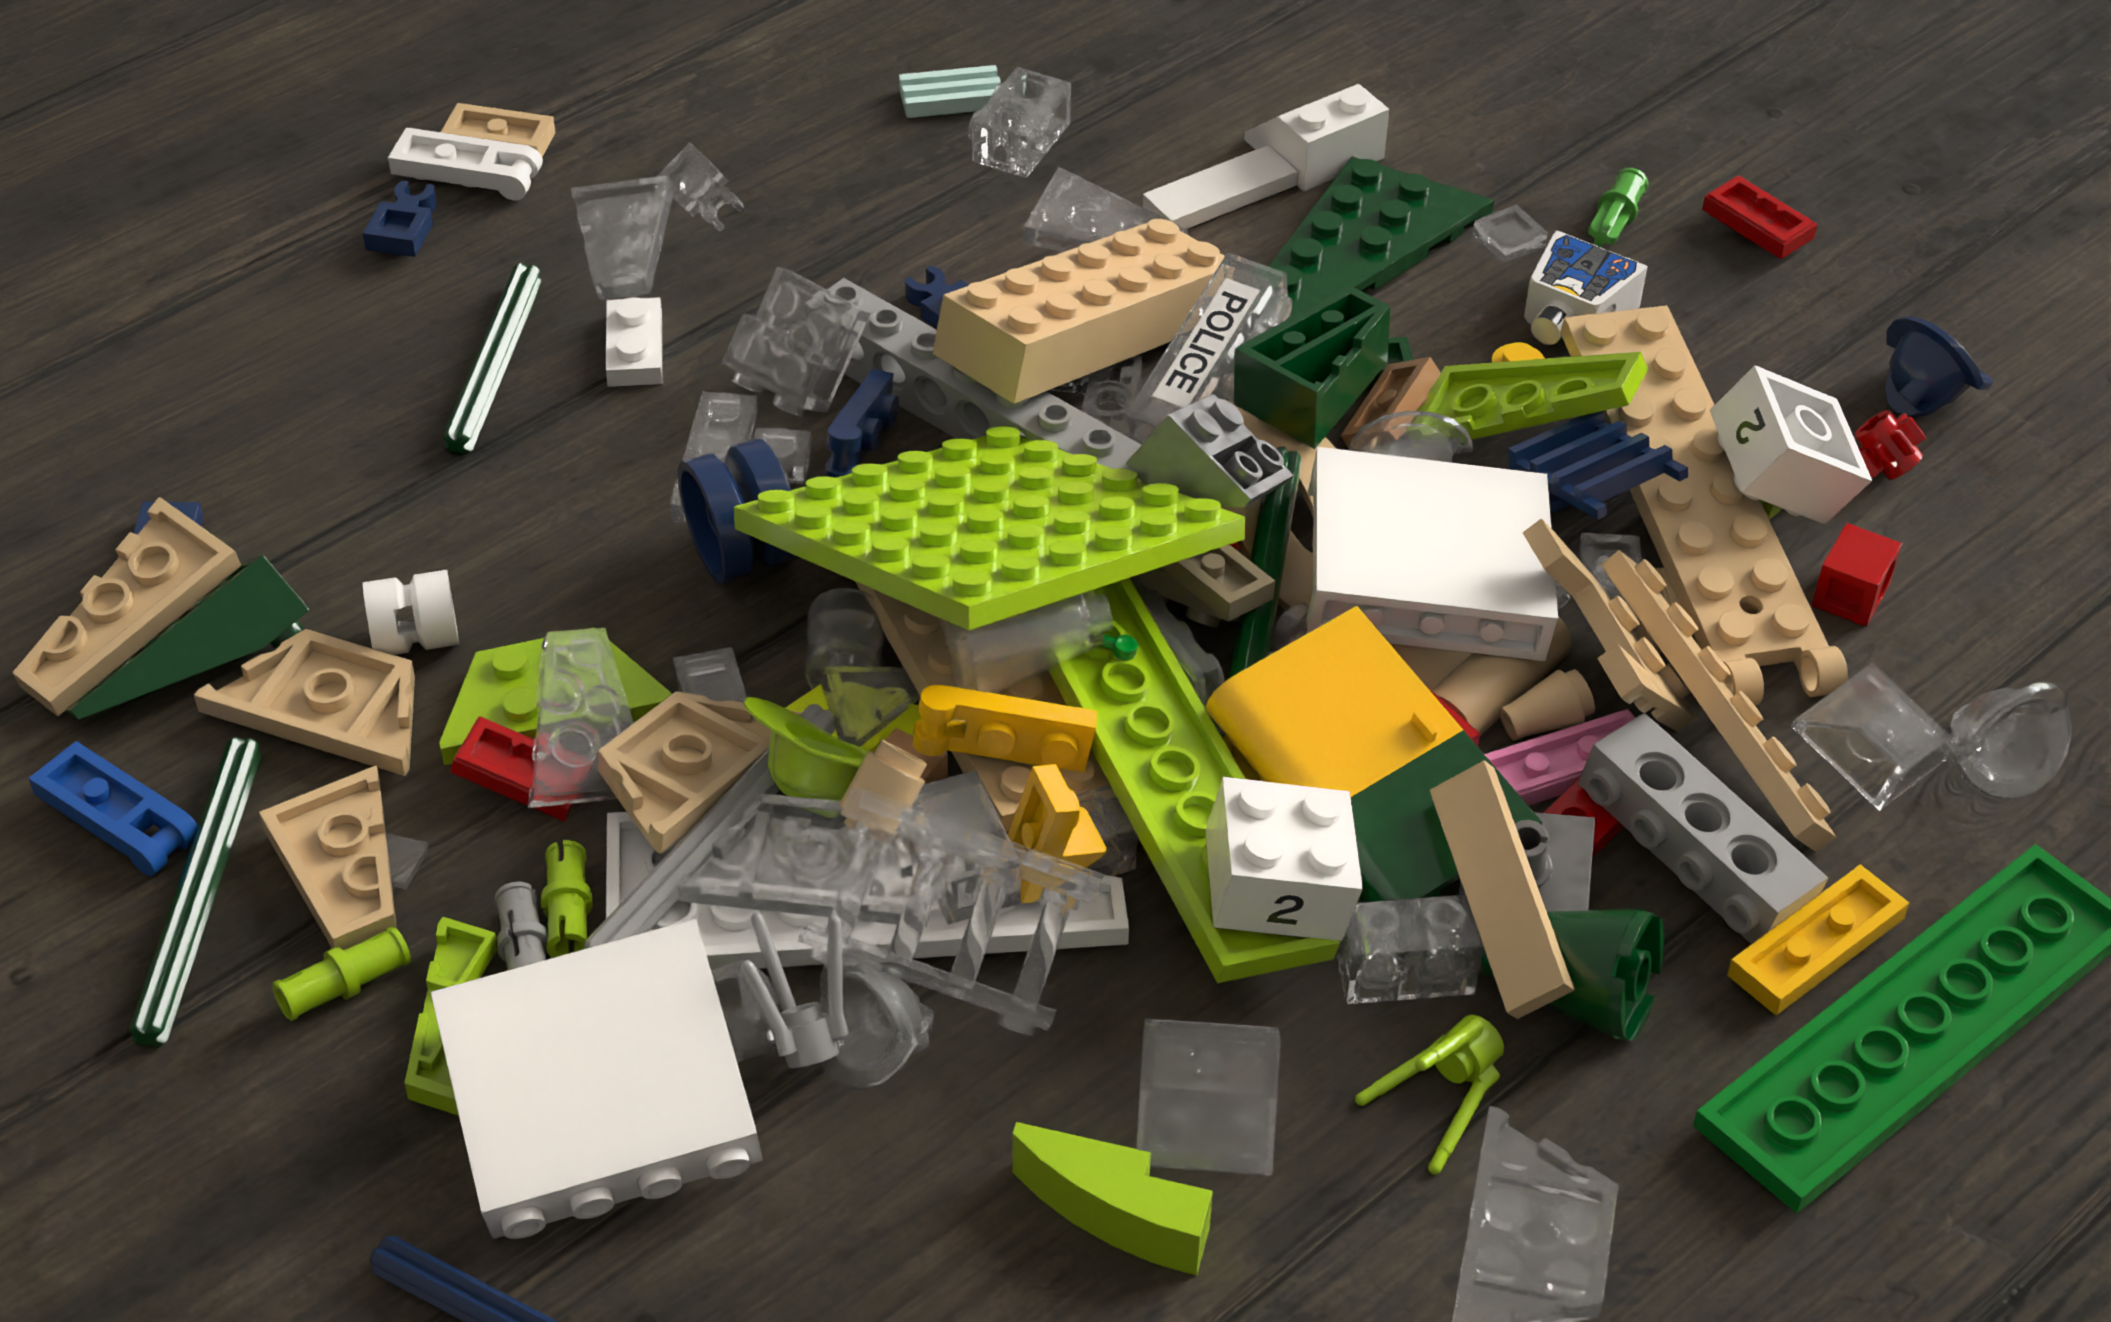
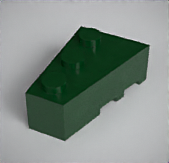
[1233,285,1391,449]

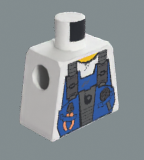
[1524,231,1647,345]

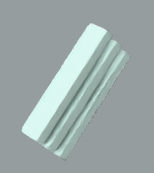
[899,65,1004,118]

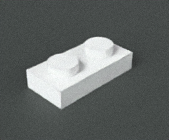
[606,297,662,387]

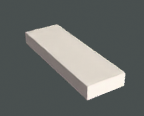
[1142,145,1298,231]

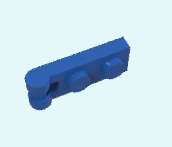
[28,741,198,877]

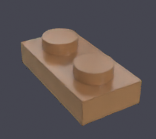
[1341,357,1441,451]

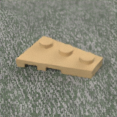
[259,765,397,951]

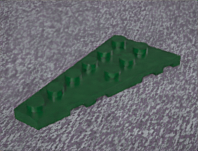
[1232,156,1494,342]

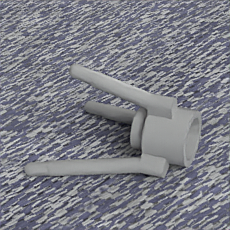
[741,912,849,1068]

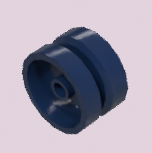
[677,438,798,583]

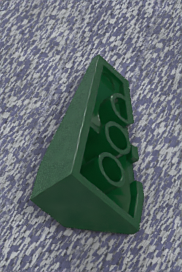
[65,554,310,720]

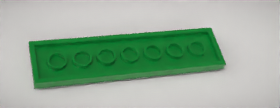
[1693,844,2111,1214]

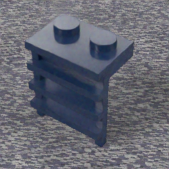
[1508,411,1688,520]

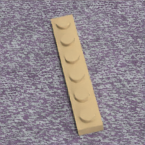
[1601,550,1836,852]

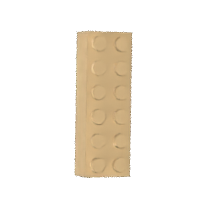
[932,219,1239,404]

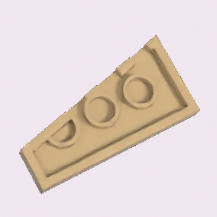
[12,497,241,716]

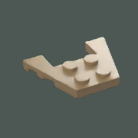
[1522,518,1697,732]

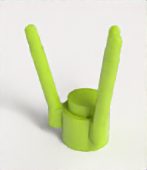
[1355,1015,1504,1175]

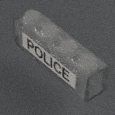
[1125,252,1292,445]

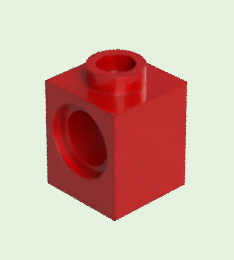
[1811,523,1902,627]

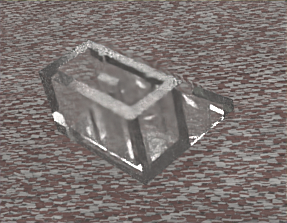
[1136,1018,1281,1175]

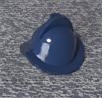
[1885,316,1993,419]

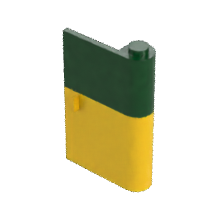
[1205,606,1543,937]

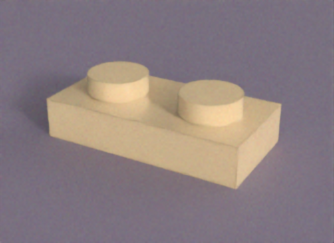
[440,103,555,157]

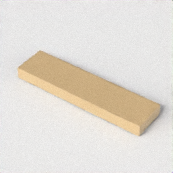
[1430,761,1575,1019]

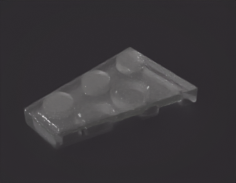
[1024,167,1188,252]
[571,175,674,300]
[528,628,634,808]

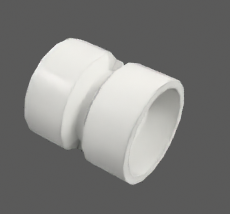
[363,570,459,655]

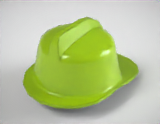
[743,697,868,813]

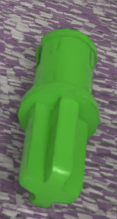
[1588,168,1649,247]

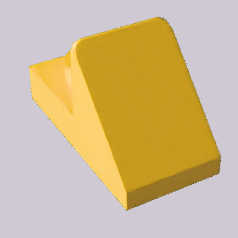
[999,764,1106,904]

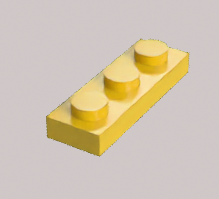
[1727,865,1910,1016]

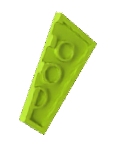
[1403,352,1648,453]

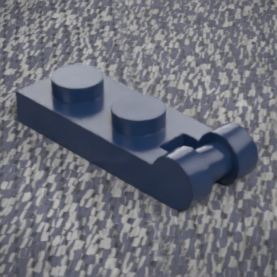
[824,369,899,478]

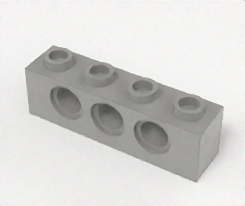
[1578,713,1828,944]

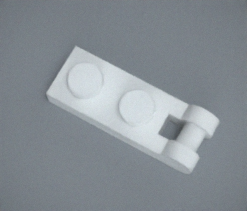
[388,127,543,201]

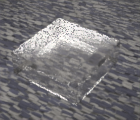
[1473,205,1548,263]

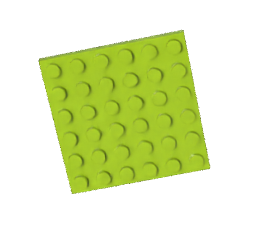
[734,426,1245,631]

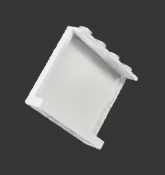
[1307,447,1558,661]
[431,918,763,1239]

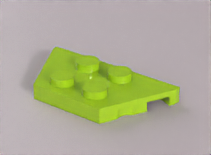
[439,628,672,765]

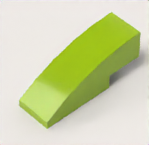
[1012,1122,1213,1276]

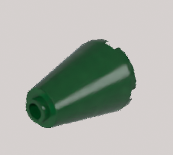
[1473,909,1664,1041]

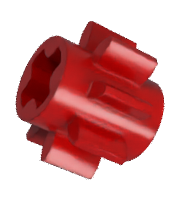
[1854,410,1926,480]

